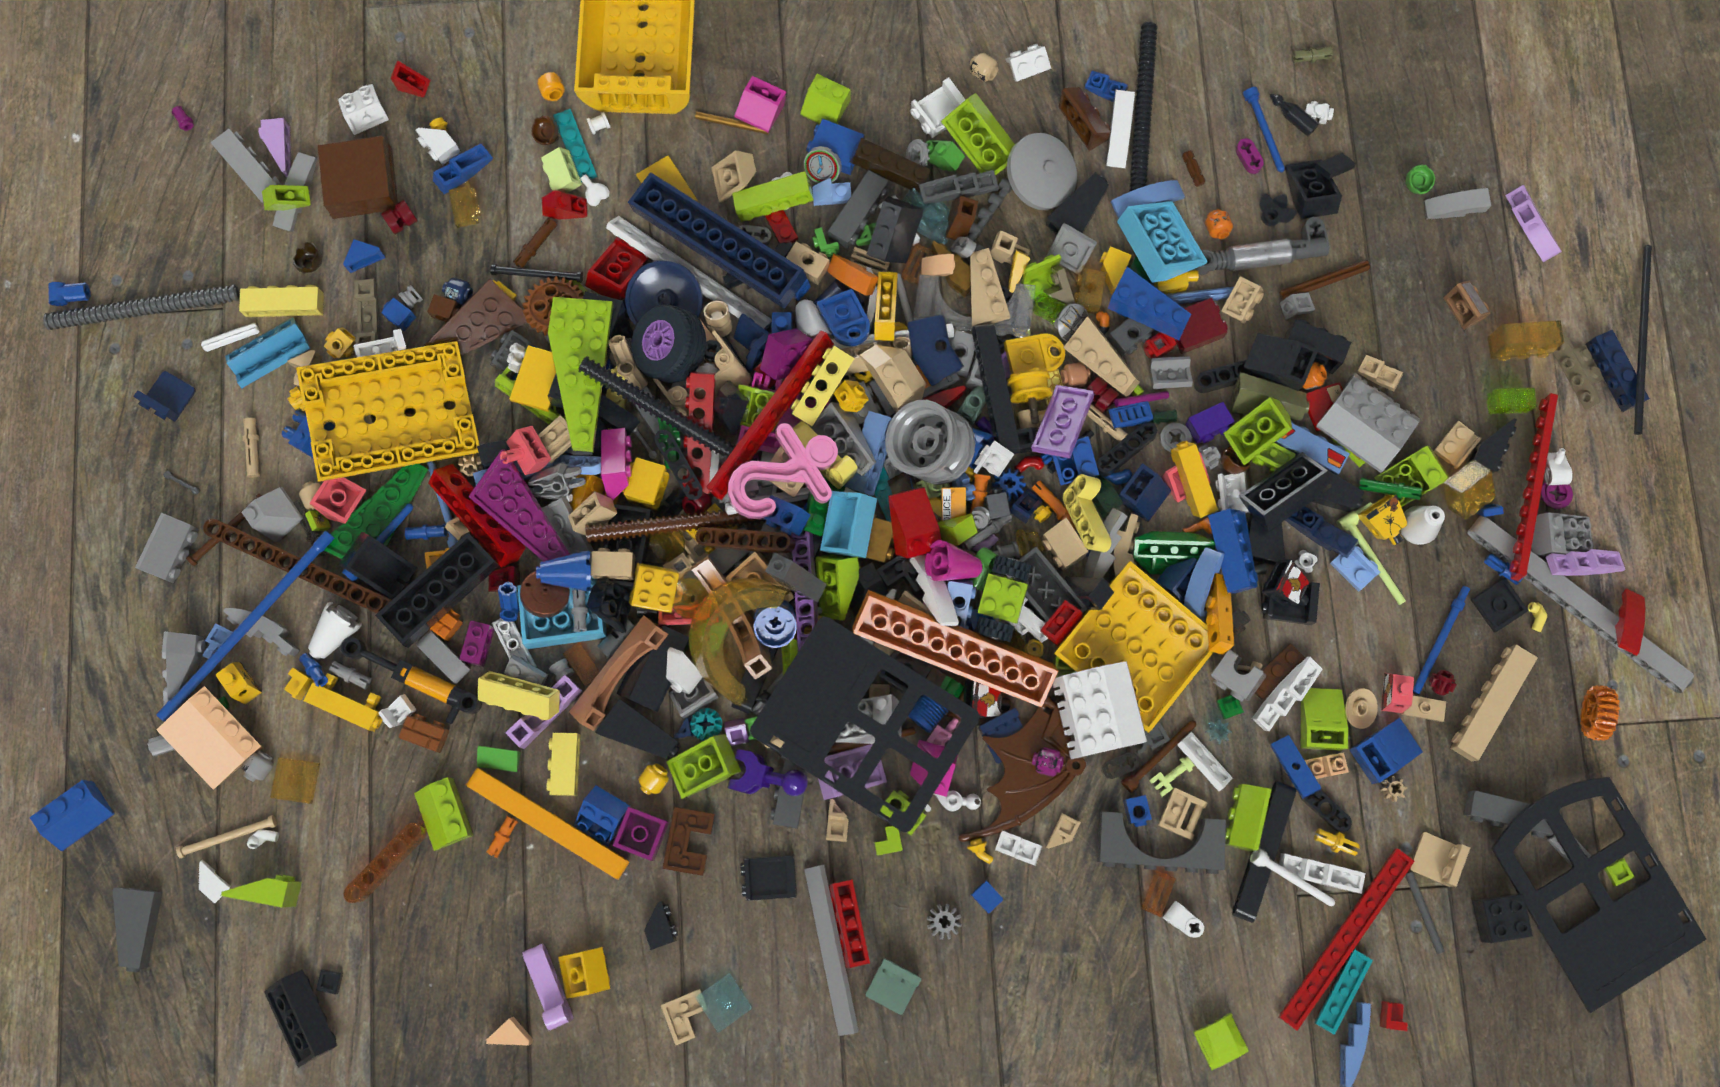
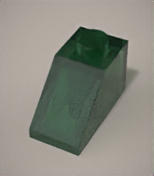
[1092,475,1123,518]

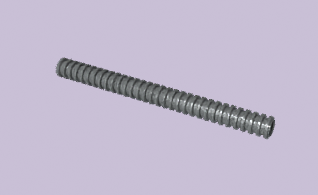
[43,284,240,330]

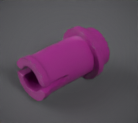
[171,106,194,131]

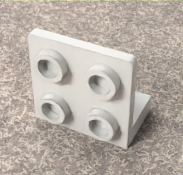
[338,84,389,135]

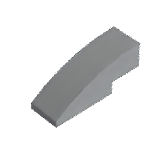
[1424,188,1491,219]

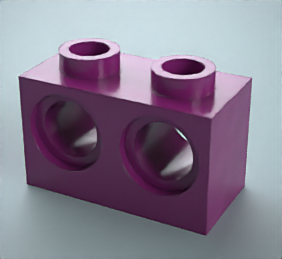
[459,621,495,667]

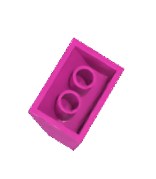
[601,428,632,500]

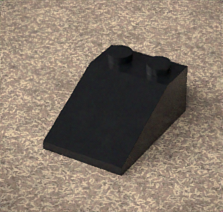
[1285,159,1342,219]

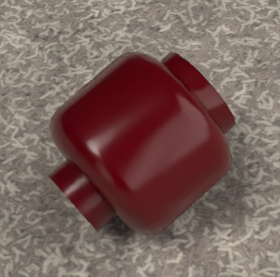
[682,491,712,515]

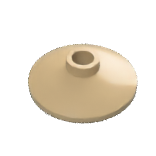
[1345,688,1378,729]

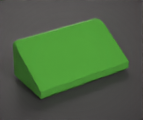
[477,746,521,772]

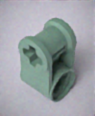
[957,386,986,425]

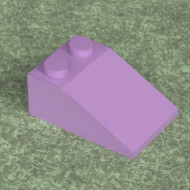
[818,744,887,800]

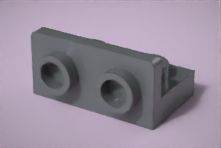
[489,330,532,376]

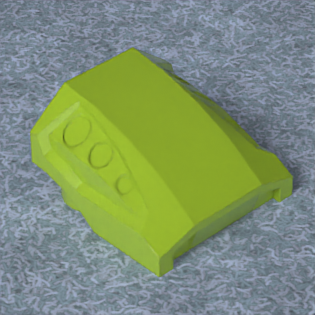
[738,384,778,432]
[1193,1013,1249,1070]

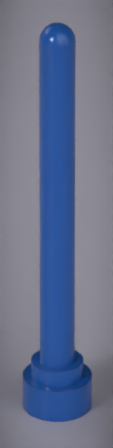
[1243,87,1285,172]
[342,503,413,582]

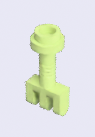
[1149,757,1195,797]

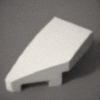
[199,860,231,903]

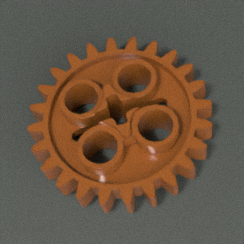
[522,276,584,336]

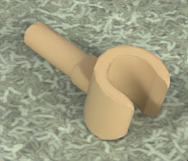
[1237,661,1263,673]

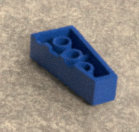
[1108,267,1191,340]
[1208,508,1258,594]

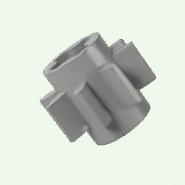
[1198,444,1221,470]

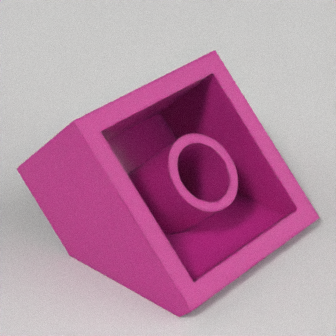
[910,740,958,797]

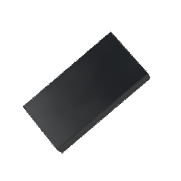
[1315,153,1356,180]

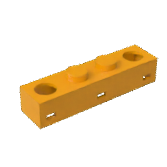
[1205,573,1234,655]

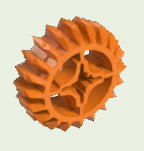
[1580,685,1620,741]

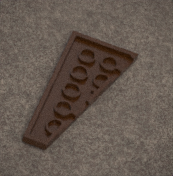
[422,278,527,356]

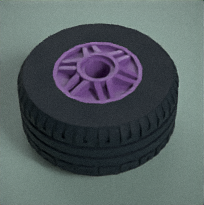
[631,304,706,383]

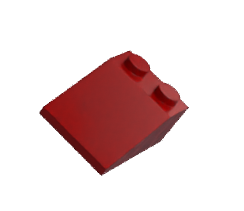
[585,237,649,301]
[888,487,941,558]

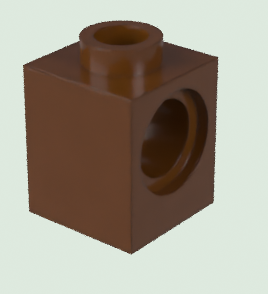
[427,294,460,322]

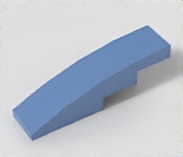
[1340,1002,1371,1087]

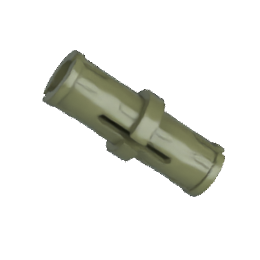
[1292,47,1333,63]

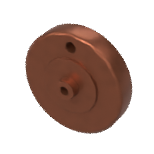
[520,571,570,618]

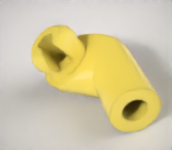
[1528,602,1547,632]

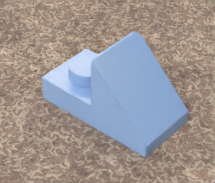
[812,178,851,206]

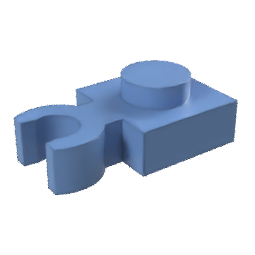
[952,472,976,501]

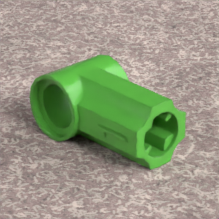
[969,547,998,591]

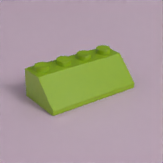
[941,93,1015,175]

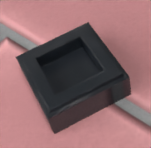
[316,969,343,994]

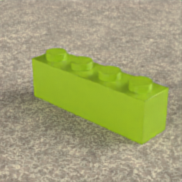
[732,171,814,222]

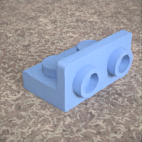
[1330,546,1380,592]

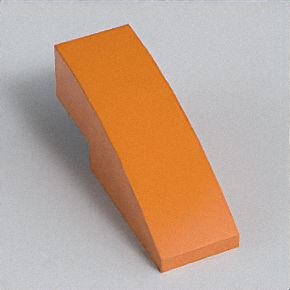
[827,253,879,295]

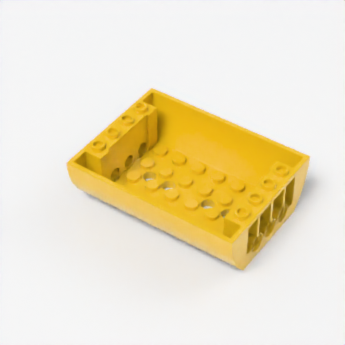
[574,0,695,114]

